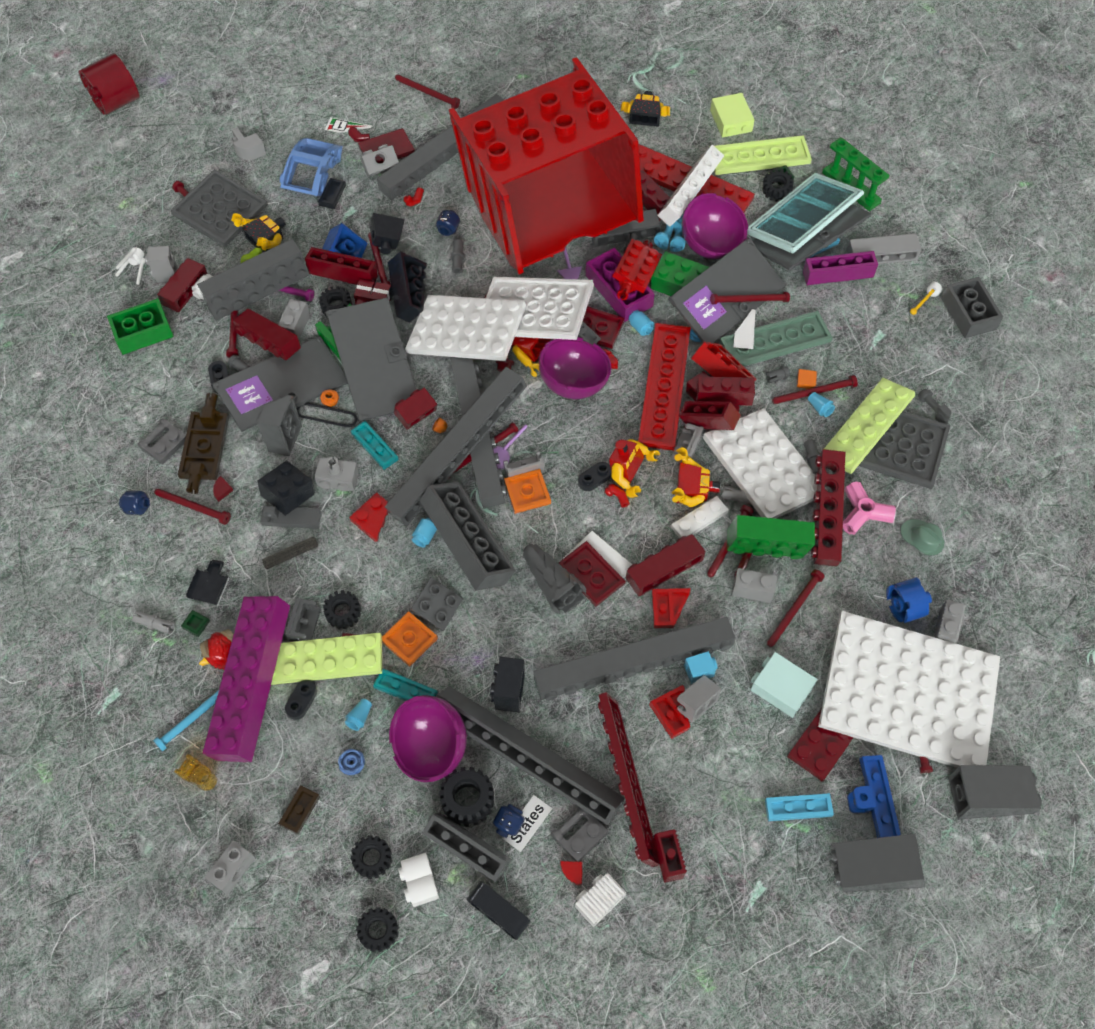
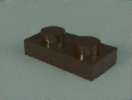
[278,785,320,835]

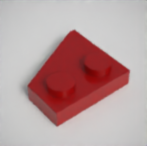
[349,492,389,542]
[652,588,691,629]
[649,685,690,739]

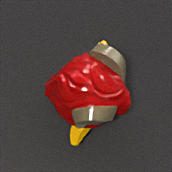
[199,629,234,670]

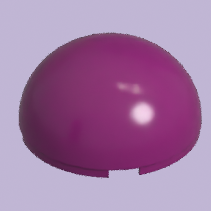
[681,193,748,260]
[539,337,611,400]
[389,695,467,782]

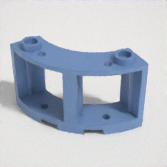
[280,138,343,196]

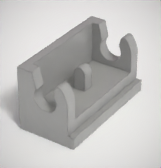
[670,424,704,463]
[503,451,545,477]
[677,675,722,723]

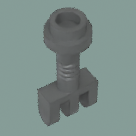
[918,389,952,424]

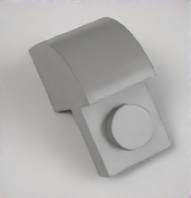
[232,127,266,160]

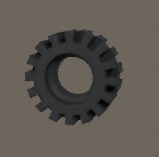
[763,169,794,202]
[319,286,352,317]
[323,590,361,629]
[350,835,392,879]
[356,907,399,952]

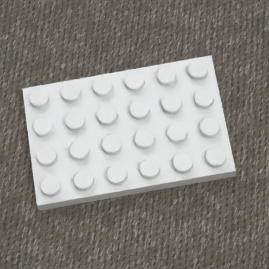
[486,277,594,340]
[405,295,526,361]
[703,408,828,519]

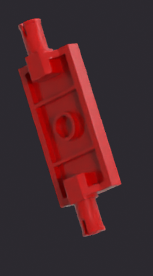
[612,239,662,300]

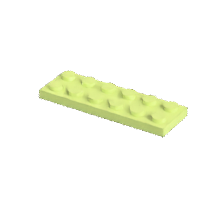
[709,135,812,175]
[824,378,915,474]
[271,633,382,685]

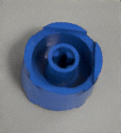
[886,577,932,623]

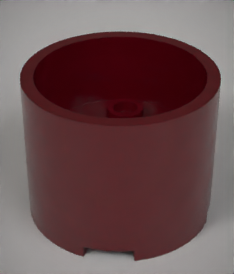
[78,53,140,115]

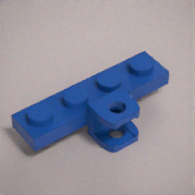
[847,755,901,838]

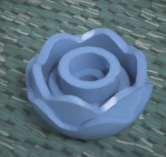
[338,749,365,775]

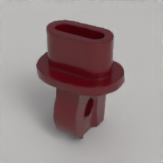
[496,350,515,372]

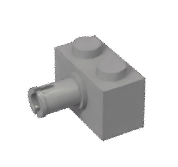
[315,456,359,491]

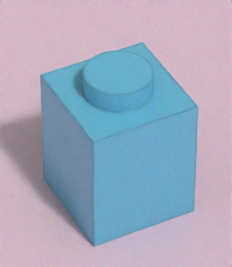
[684,651,717,684]

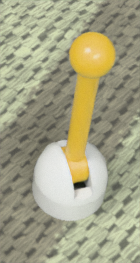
[910,281,943,315]

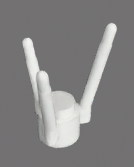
[115,247,145,285]

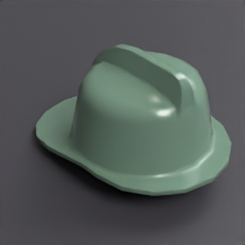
[900,519,944,556]

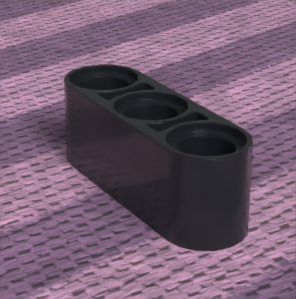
[466,881,531,940]

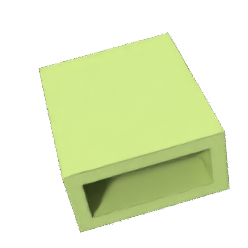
[710,93,755,138]

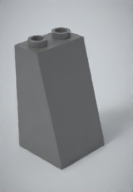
[948,765,1042,820]
[831,833,925,892]

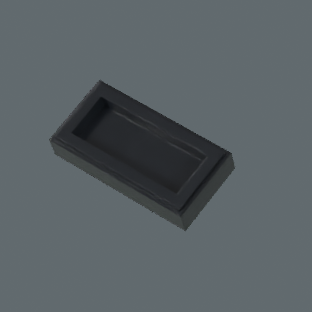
[318,178,346,209]

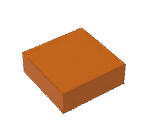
[797,369,817,389]

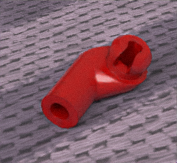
[404,187,424,207]
[605,484,630,507]

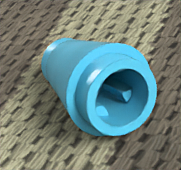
[808,392,835,417]
[345,699,372,731]

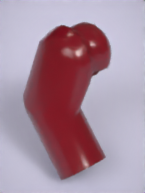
[348,127,370,142]

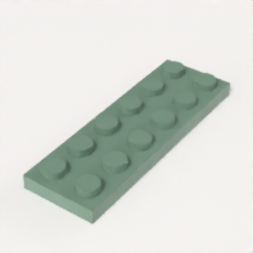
[719,311,833,366]

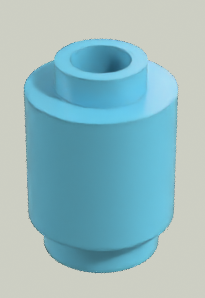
[629,310,654,336]
[412,518,437,547]

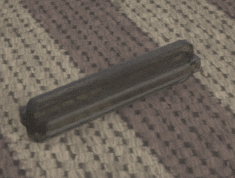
[262,537,318,569]

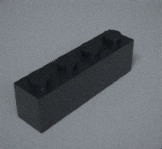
[388,251,427,323]

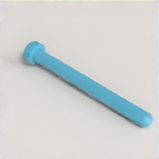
[153,690,219,752]

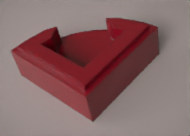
[213,476,233,502]

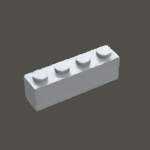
[846,233,922,264]

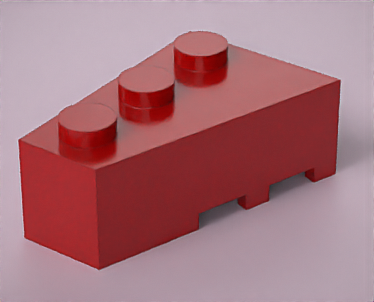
[691,342,756,381]

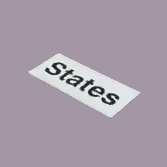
[502,795,553,852]

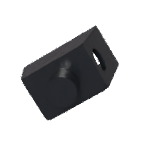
[369,213,404,254]

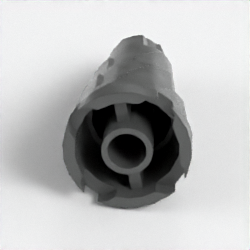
[523,544,586,614]

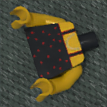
[620,91,670,127]
[231,213,286,253]

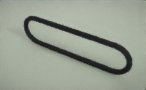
[296,403,357,427]

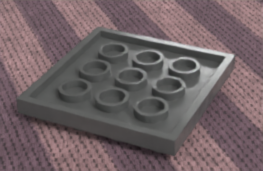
[171,169,268,247]
[859,411,950,489]

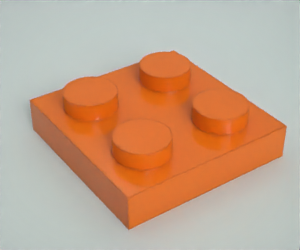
[504,469,551,514]
[382,611,438,667]

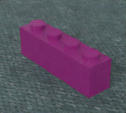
[803,251,878,285]

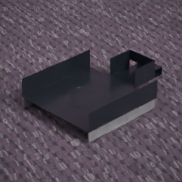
[186,559,229,606]

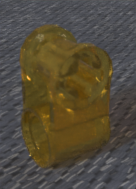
[174,754,217,791]

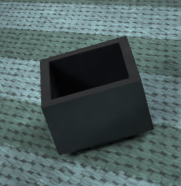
[257,460,314,516]
[490,656,525,713]

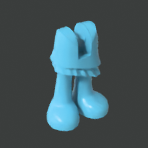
[654,214,686,252]

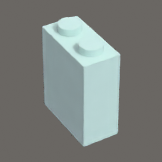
[751,652,818,718]

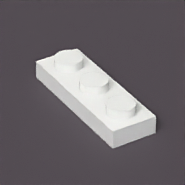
[671,496,729,538]

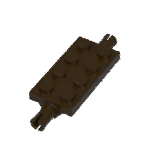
[178,393,229,494]

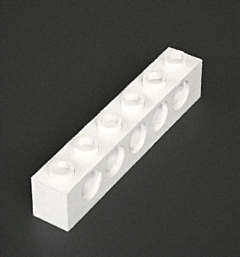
[657,145,724,227]

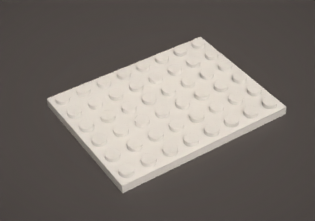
[818,611,1000,768]

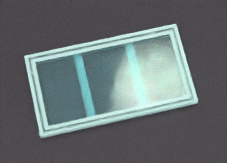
[747,173,864,253]

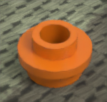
[320,389,339,407]

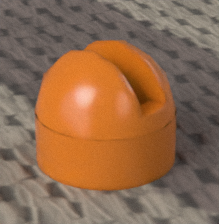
[432,417,448,434]

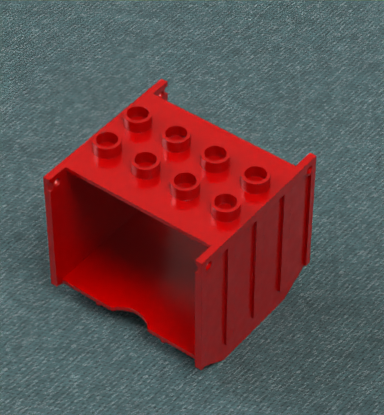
[449,57,644,274]

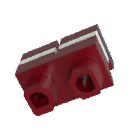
[354,279,393,305]

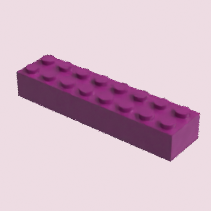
[202,596,290,762]

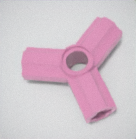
[843,481,896,535]

